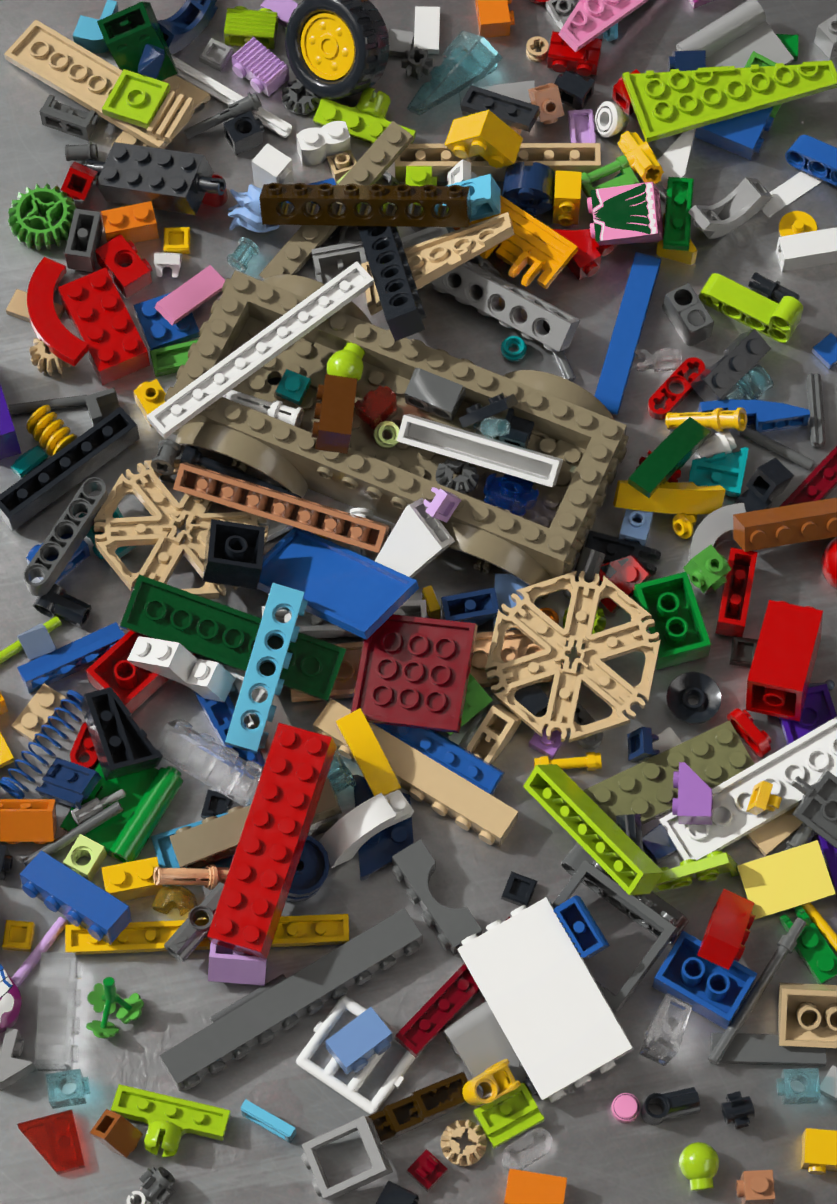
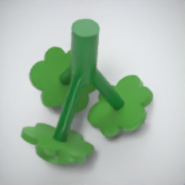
[86,977,144,1038]

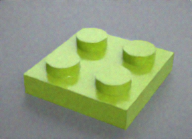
[102,69,171,129]

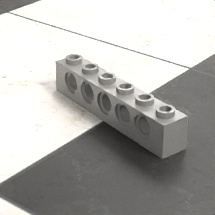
[430,261,580,352]

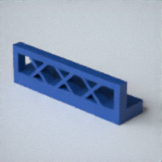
[17,622,125,694]

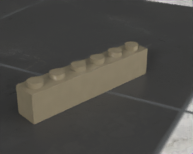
[169,776,342,868]

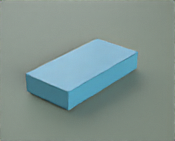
[240,1099,296,1143]

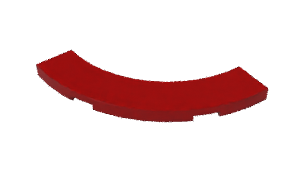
[27,257,89,367]

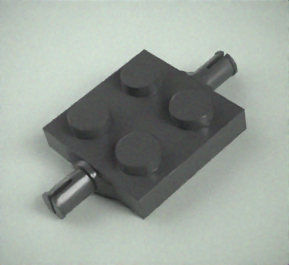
[791,770,837,849]

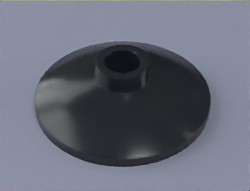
[666,672,721,724]

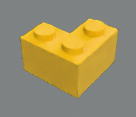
[445,110,523,169]

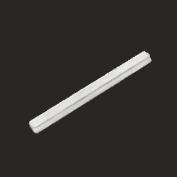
[171,55,292,138]

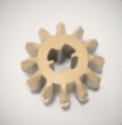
[29,338,71,376]

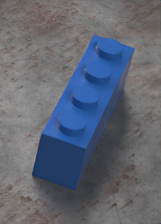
[20,850,132,945]

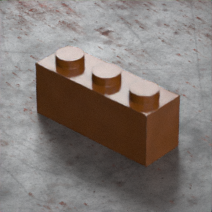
[311,374,357,454]

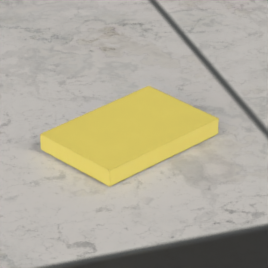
[737,840,836,920]

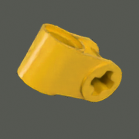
[462,1059,521,1106]

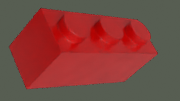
[715,547,758,637]
[697,889,756,970]

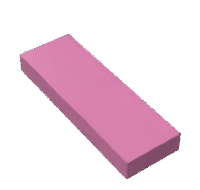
[154,265,225,326]

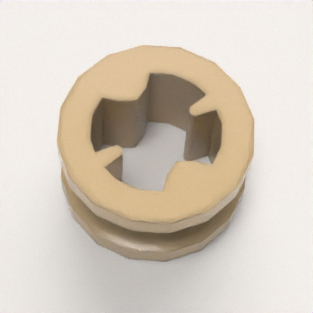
[526,36,549,62]

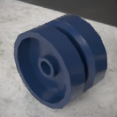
[286,836,330,902]

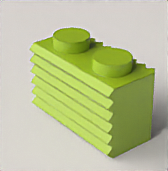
[224,6,278,50]

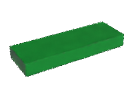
[663,177,694,251]

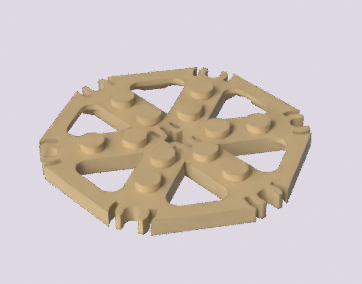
[94,459,268,599]
[485,571,661,743]

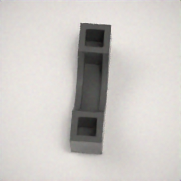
[391,839,482,956]

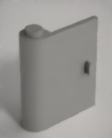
[676,0,794,68]
[442,1001,528,1092]

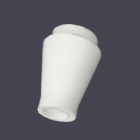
[696,429,737,458]

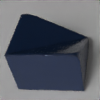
[138,44,165,79]
[642,824,677,865]

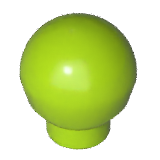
[326,343,365,382]
[679,1142,719,1191]

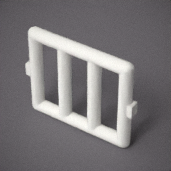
[296,996,415,1115]

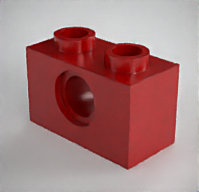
[95,234,153,299]

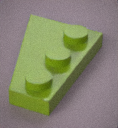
[653,851,740,893]

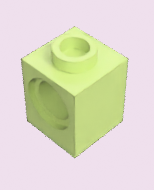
[63,834,107,882]

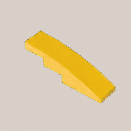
[613,480,726,515]

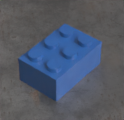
[652,931,757,1030]

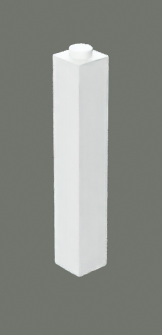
[776,227,837,272]

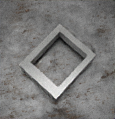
[302,1115,393,1201]

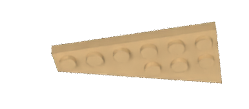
[361,212,515,316]

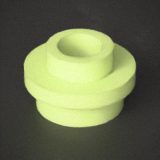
[374,421,400,448]

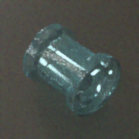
[227,237,260,272]

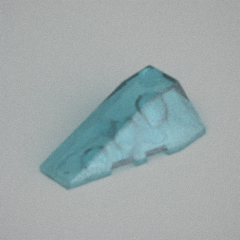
[407,30,502,115]

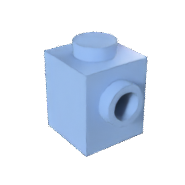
[619,509,653,546]

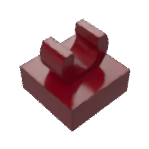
[407,1149,448,1192]

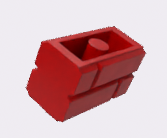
[547,31,602,77]

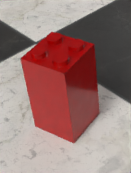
[746,600,823,722]

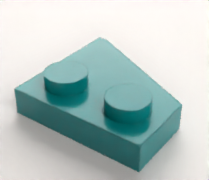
[688,447,749,498]

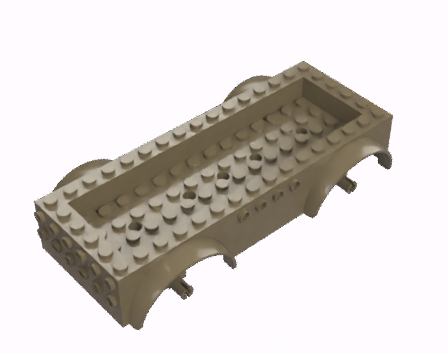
[164,270,629,600]

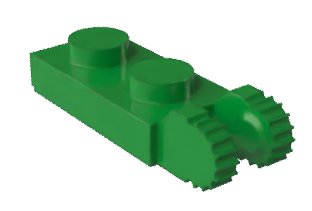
[779,906,837,984]

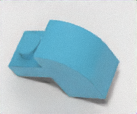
[73,0,119,54]

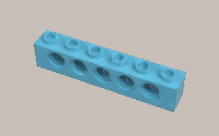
[225,583,308,754]

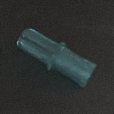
[473,417,510,438]

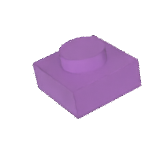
[529,727,563,759]

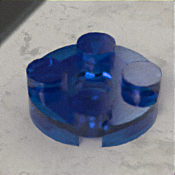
[484,473,539,516]

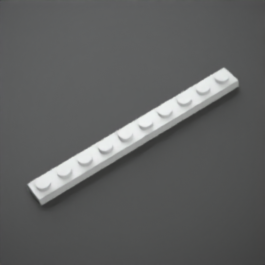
[147,261,374,439]

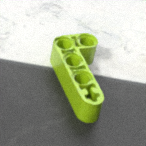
[698,273,803,343]

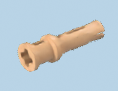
[153,864,231,890]

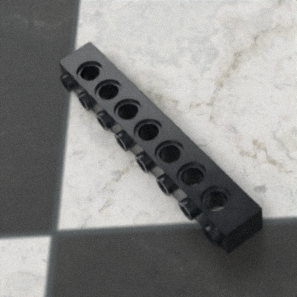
[357,204,427,342]

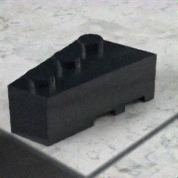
[80,687,163,781]

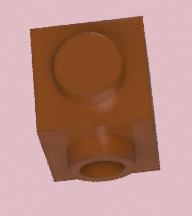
[90,1109,143,1158]

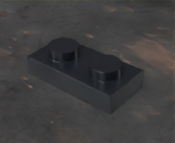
[459,393,518,428]

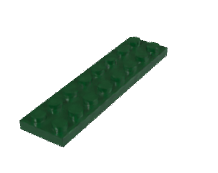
[120,574,346,702]

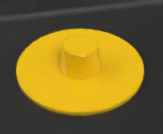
[778,211,817,237]

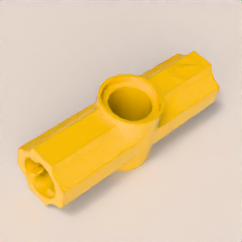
[618,131,664,184]

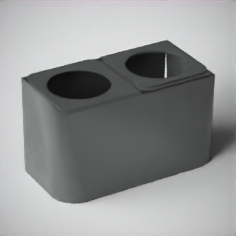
[662,283,714,346]
[404,368,466,421]

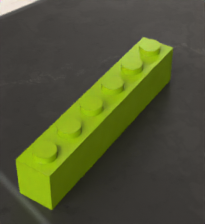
[523,764,664,896]

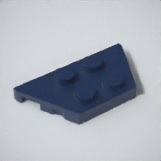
[353,775,414,880]

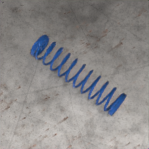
[0,690,83,799]

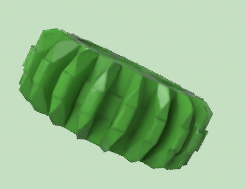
[8,183,77,251]

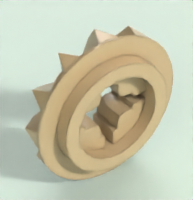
[441,1120,487,1166]

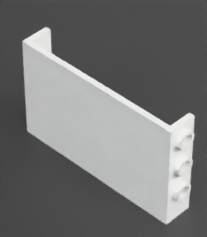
[457,897,634,1103]

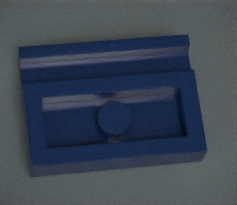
[35,758,101,810]

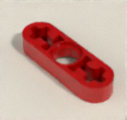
[647,357,705,420]

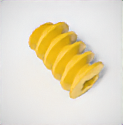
[26,405,77,456]

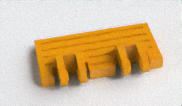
[469,195,578,289]

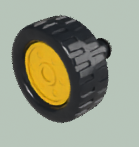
[285,0,390,99]

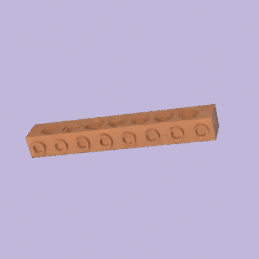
[173,463,391,553]

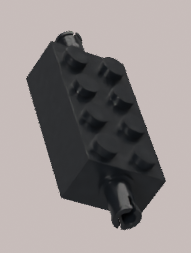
[84,142,226,215]

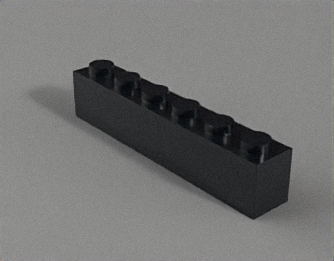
[0,407,140,531]

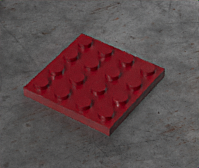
[351,614,478,733]

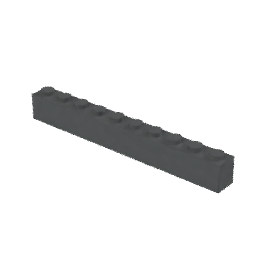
[160,907,423,1091]

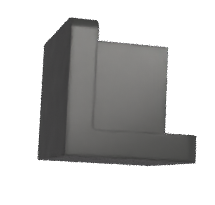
[84,388,120,426]

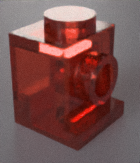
[355,385,397,430]

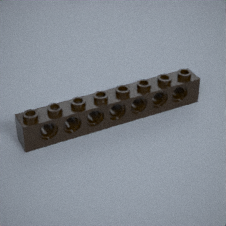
[259,183,472,228]

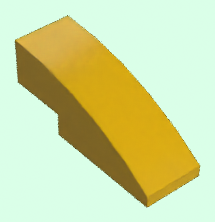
[336,708,401,796]

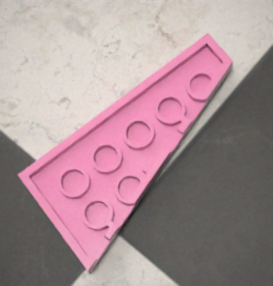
[558,0,649,52]

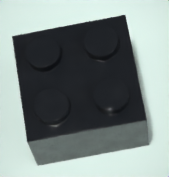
[203,519,265,590]

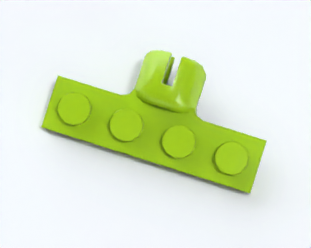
[313,88,417,144]
[111,1084,230,1157]

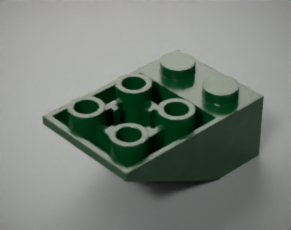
[97,1,179,81]

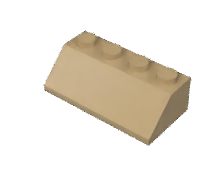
[778,982,837,1048]

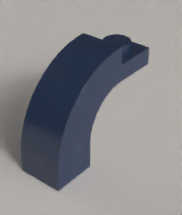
[158,0,218,55]

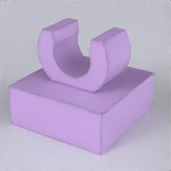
[423,487,461,523]

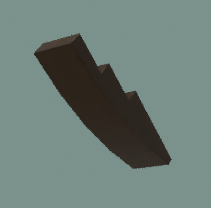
[367,1071,468,1144]

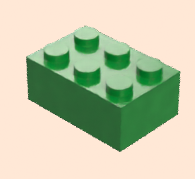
[632,572,711,670]

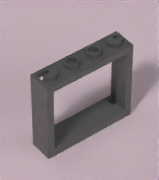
[552,860,679,1012]

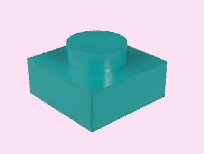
[275,369,311,405]

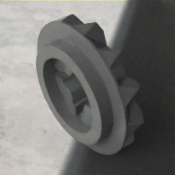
[282,79,322,114]
[435,458,479,494]

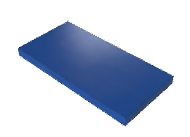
[257,527,419,640]

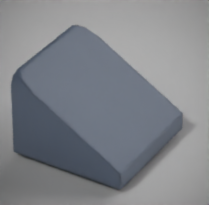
[17,623,56,660]

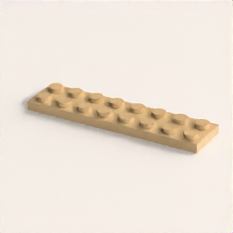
[4,20,192,149]

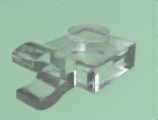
[635,348,682,372]

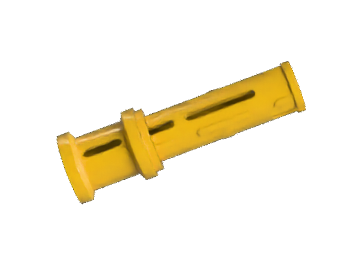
[665,407,747,432]

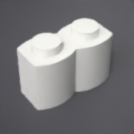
[296,121,351,166]

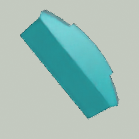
[11,445,48,478]

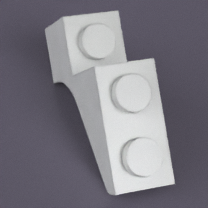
[127,636,235,702]

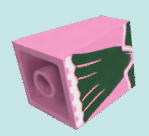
[587,182,664,245]

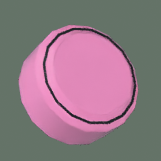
[611,1093,641,1123]

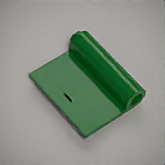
[60,763,184,863]

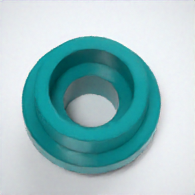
[500,336,527,362]

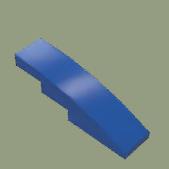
[698,399,810,433]
[193,690,265,777]

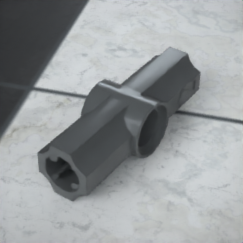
[164,882,224,962]

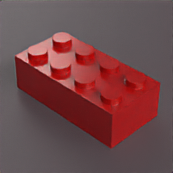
[58,267,150,386]
[86,631,196,714]

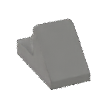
[0,1028,36,1091]

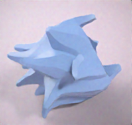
[228,184,279,233]

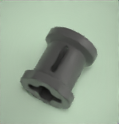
[151,439,181,475]

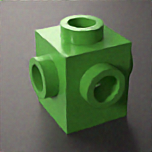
[683,544,732,593]

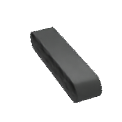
[24,477,108,596]
[561,842,689,945]

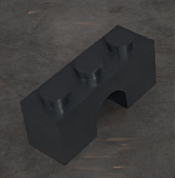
[690,329,771,402]

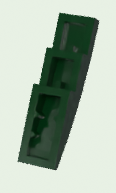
[628,417,711,498]

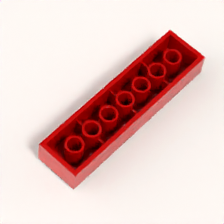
[207,723,337,959]

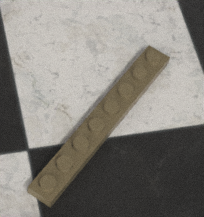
[259,121,414,280]

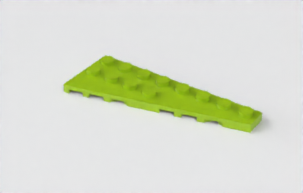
[622,60,837,143]

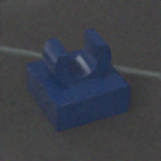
[627,727,660,762]

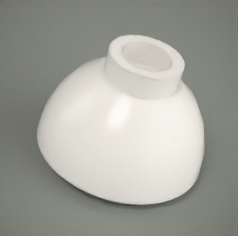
[595,101,629,137]

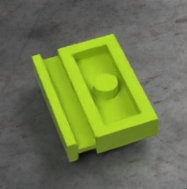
[473,1083,545,1149]

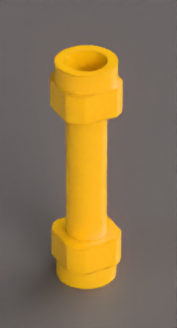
[534,752,602,771]

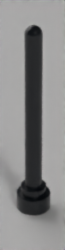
[180,445,302,498]

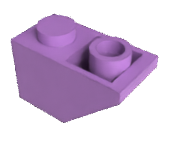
[672,762,713,825]

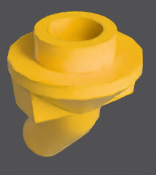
[672,513,697,539]

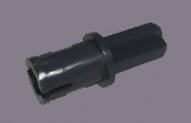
[748,272,800,302]

